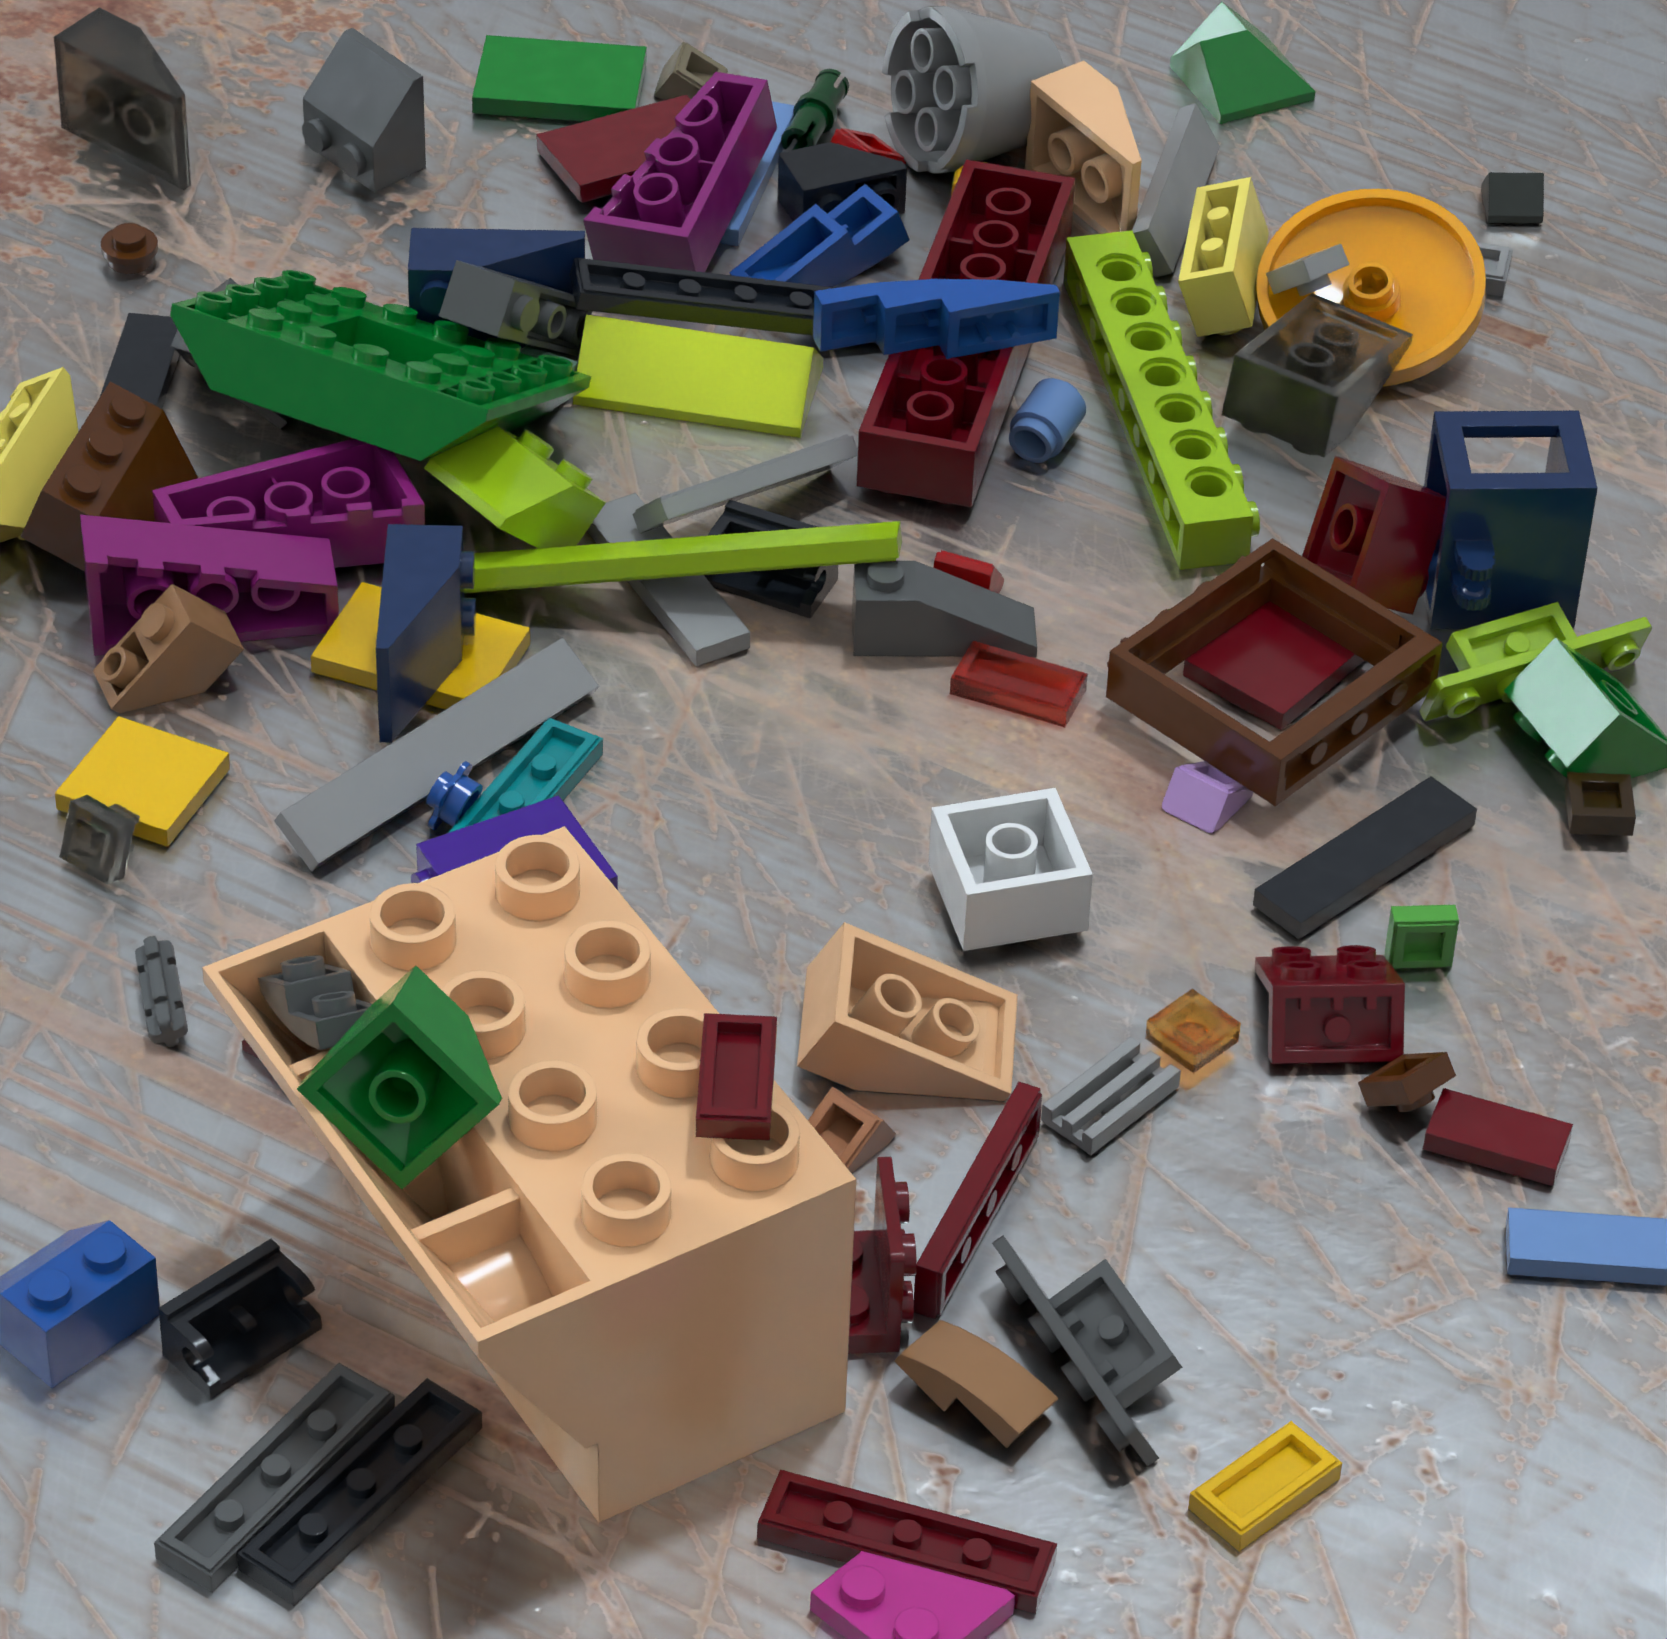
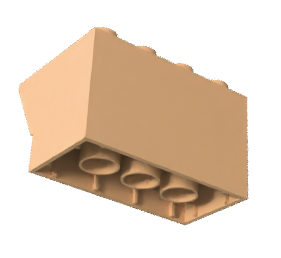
[202,826,856,1523]

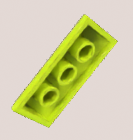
[573,314,824,438]

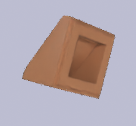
[808,1086,896,1173]

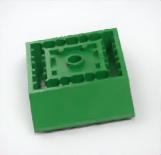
[170,270,591,461]

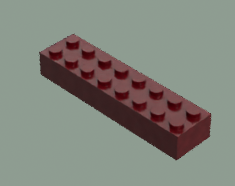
[856,160,1075,507]

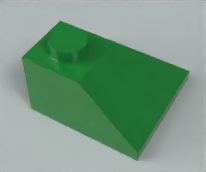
[297,965,502,1189]

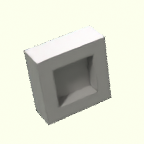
[1266,244,1349,297]

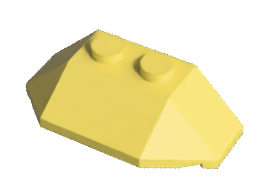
[0,367,78,543]

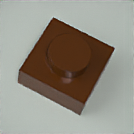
[1358,1052,1456,1112]

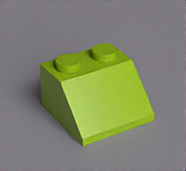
[424,426,606,548]

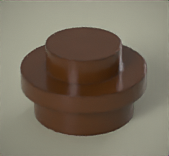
[101,223,158,274]

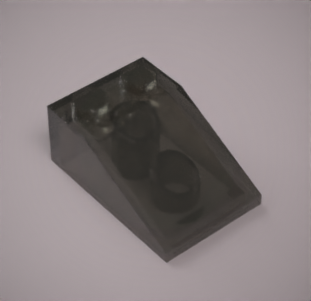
[54,7,191,190]
[1221,293,1413,458]

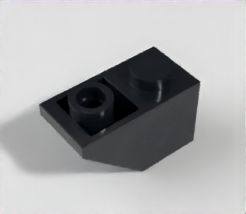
[777,142,907,221]

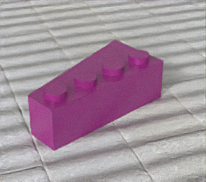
[583,72,777,272]
[152,439,425,568]
[80,515,339,656]

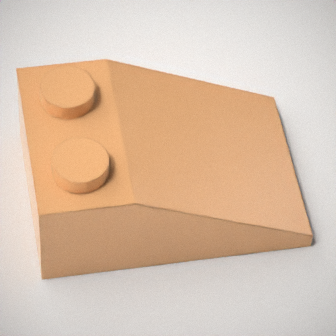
[1025,60,1142,234]
[797,922,1018,1101]

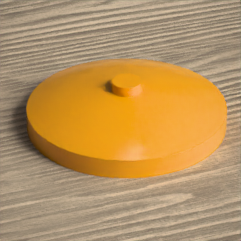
[1257,189,1486,388]

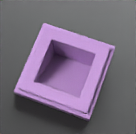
[1162,761,1254,833]

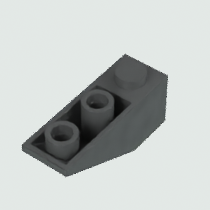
[439,260,592,356]

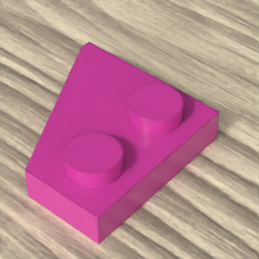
[810,1551,1015,1639]

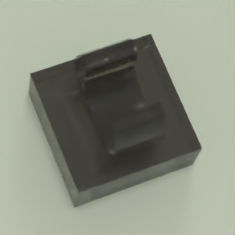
[59,795,140,885]

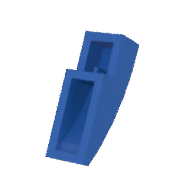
[729,184,910,287]

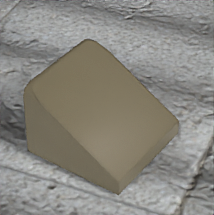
[654,41,728,100]

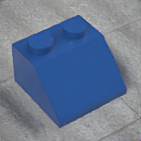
[0,1220,160,1388]

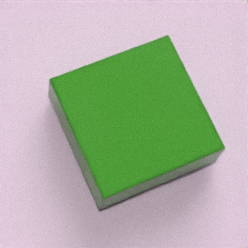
[1384,905,1459,969]

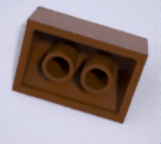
[21,381,198,571]

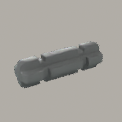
[135,936,188,1047]

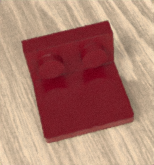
[1255,945,1405,1064]
[848,1156,917,1354]

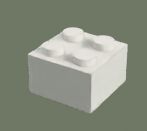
[928,788,1093,951]

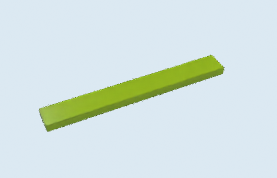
[464,521,902,593]

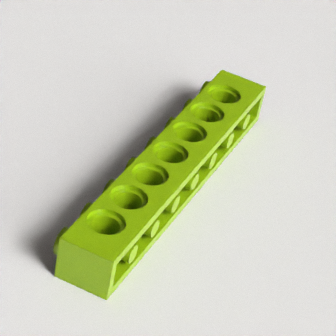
[1063,230,1260,570]

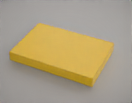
[311,582,530,710]

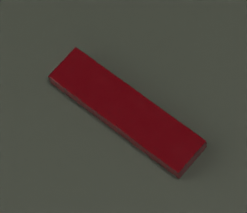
[914,1081,1042,1319]
[757,1469,1057,1614]

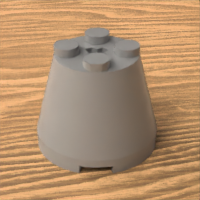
[882,6,1065,173]

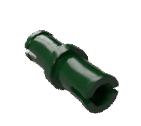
[781,69,849,150]

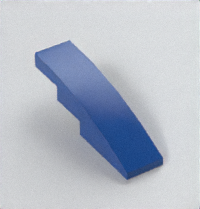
[813,279,1060,359]

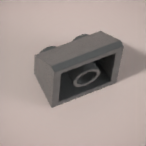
[302,28,426,193]

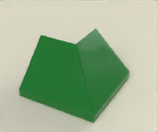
[1170,2,1316,124]

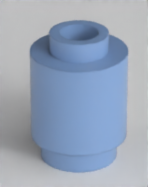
[1009,378,1086,463]

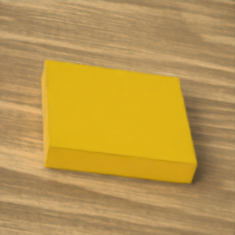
[55,716,230,847]

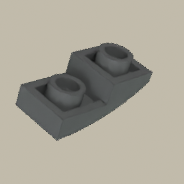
[258,955,372,1050]

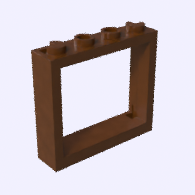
[1106,538,1443,807]

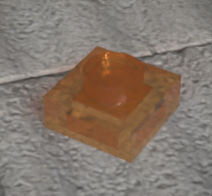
[1145,988,1241,1074]

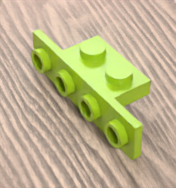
[1419,602,1652,721]

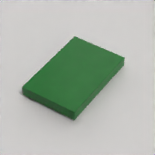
[472,35,647,122]

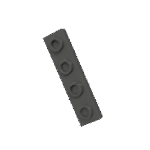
[992,1235,1183,1466]

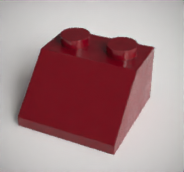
[1302,456,1446,615]

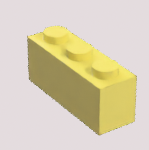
[1178,177,1269,337]

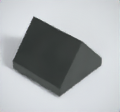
[1481,172,1544,223]

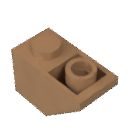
[93,584,244,714]

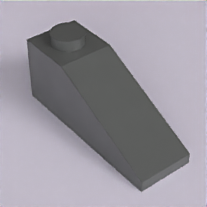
[852,561,1037,657]

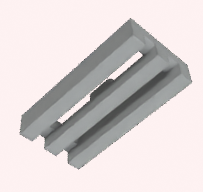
[1041,1037,1181,1155]

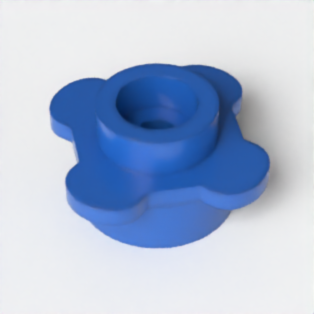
[426,761,483,830]

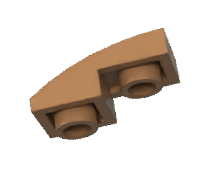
[894,1320,1059,1448]

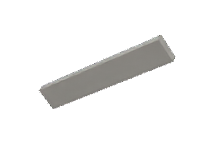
[274,637,599,871]

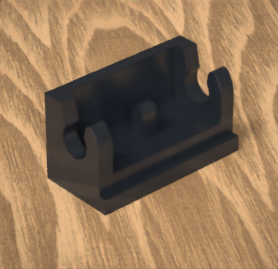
[704,500,838,619]
[159,1239,322,1399]

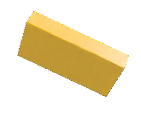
[1188,1421,1342,1552]

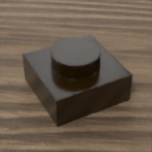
[1564,772,1636,836]

